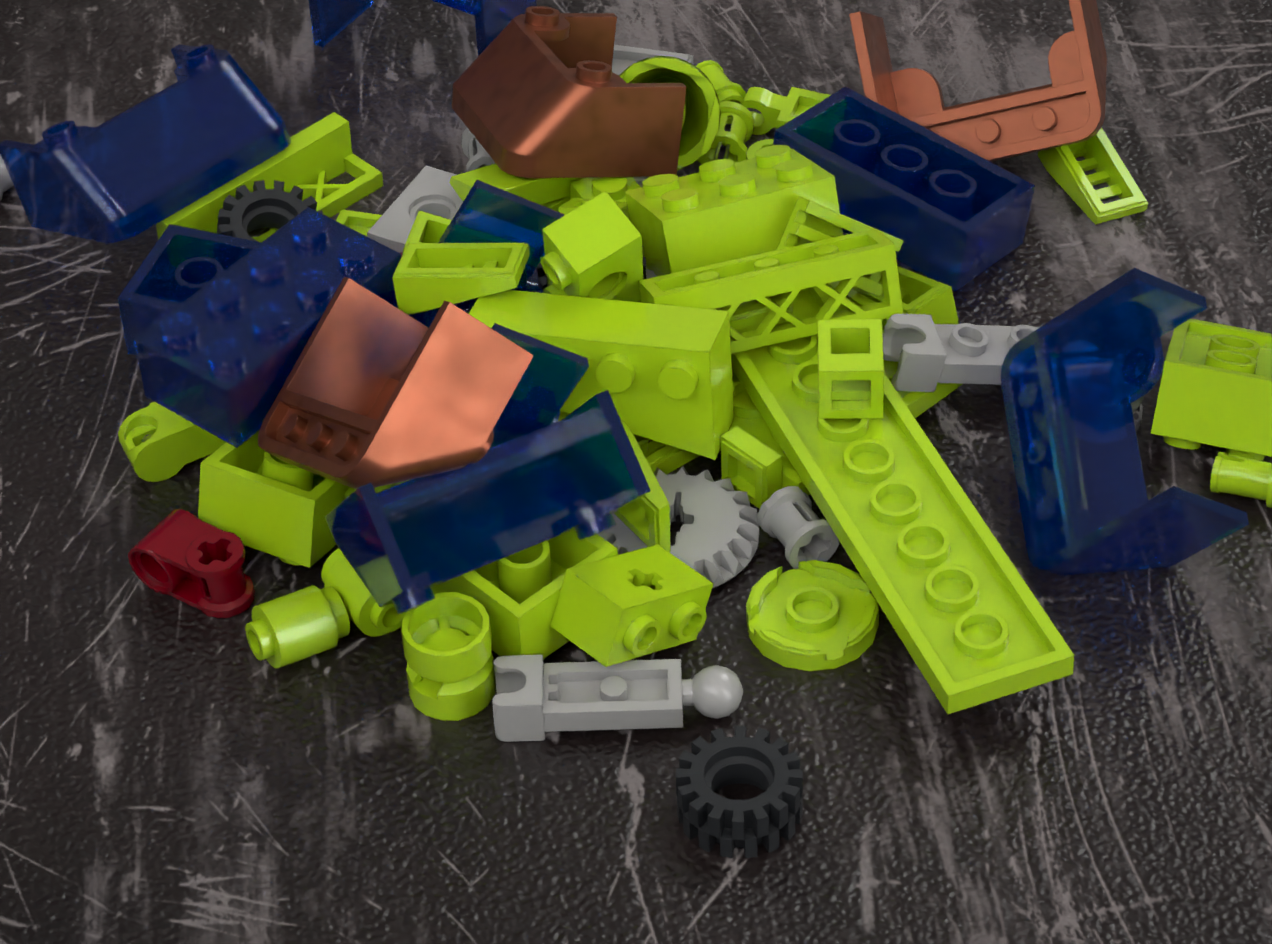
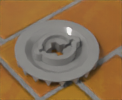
[592,466,760,588]

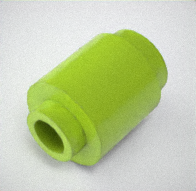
[321,544,414,637]
[245,585,350,669]

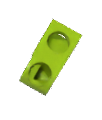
[118,375,243,482]

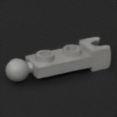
[882,314,1102,392]
[493,654,743,742]

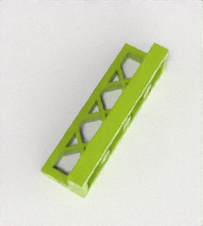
[154,112,384,293]
[639,228,903,354]

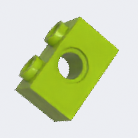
[540,191,643,302]

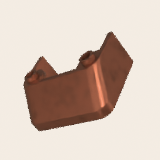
[849,0,1107,178]
[452,6,687,178]
[258,277,534,490]

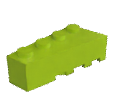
[469,290,734,460]

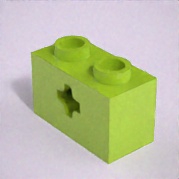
[550,544,714,667]

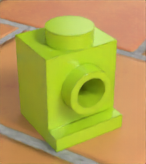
[818,319,884,419]

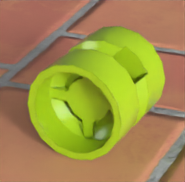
[401,592,496,721]

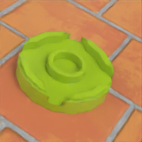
[746,560,879,672]

